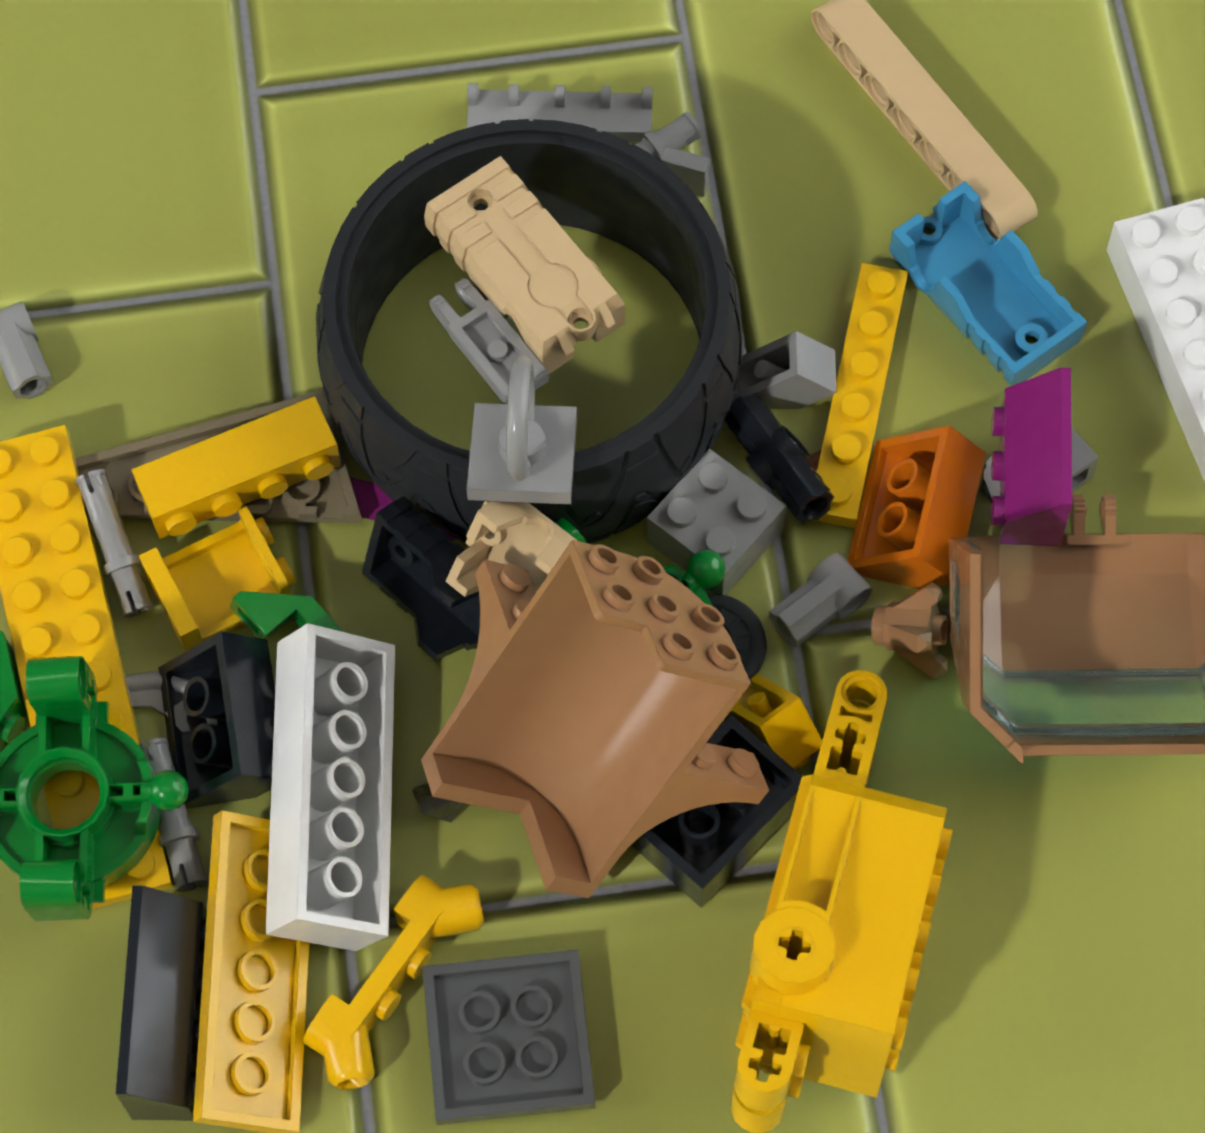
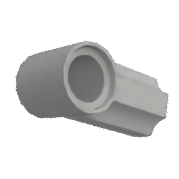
[0,301,54,400]
[769,553,873,648]

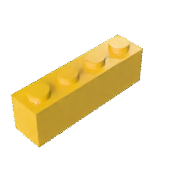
[131,396,341,539]

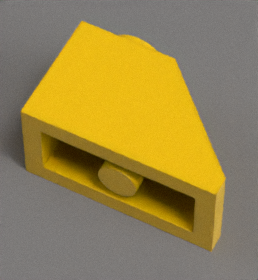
[726,674,822,769]

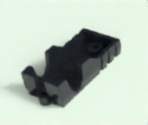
[362,496,480,661]

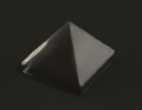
[412,783,464,823]

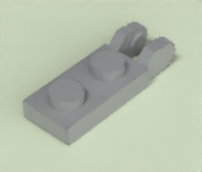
[429,278,549,404]

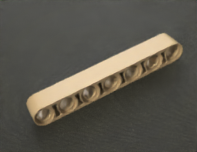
[811,0,1038,240]

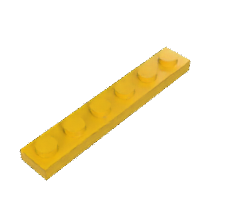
[815,263,908,528]

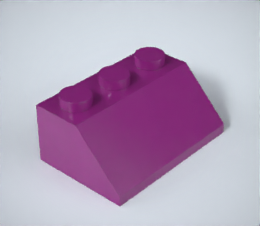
[991,367,1072,547]

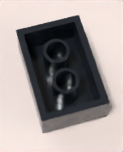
[631,715,802,908]

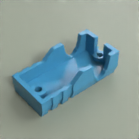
[889,181,1087,386]

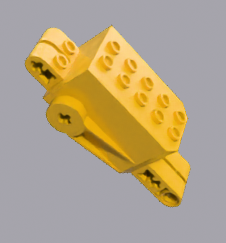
[731,670,953,1133]

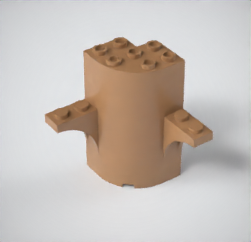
[421,539,769,898]

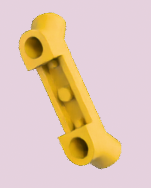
[303,874,484,1090]

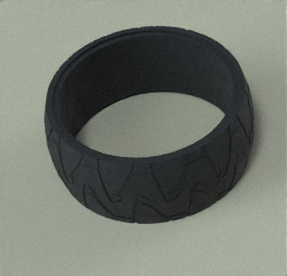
[316,119,743,544]

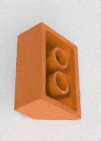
[847,425,986,589]

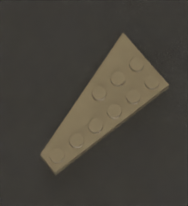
[75,390,362,523]

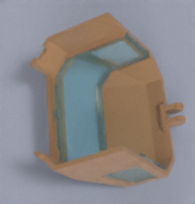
[949,494,1205,764]

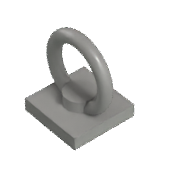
[467,355,577,504]

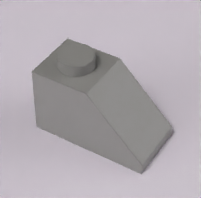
[732,331,837,409]

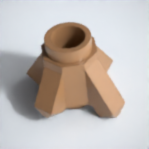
[871,582,949,679]

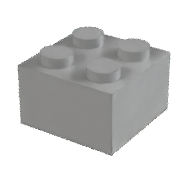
[647,449,787,595]

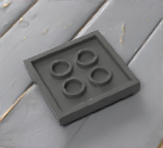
[422,949,595,1125]

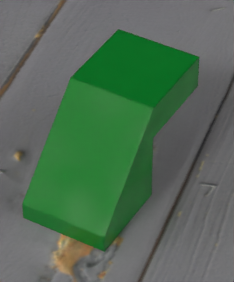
[230,591,343,640]

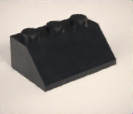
[158,631,275,809]

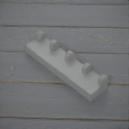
[467,83,653,142]

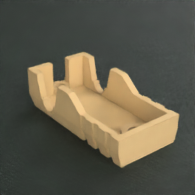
[424,156,625,374]
[445,501,578,597]

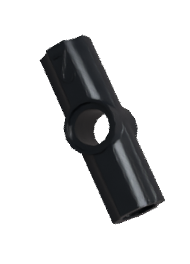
[724,393,834,524]

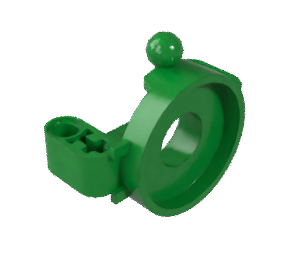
[0,656,189,921]

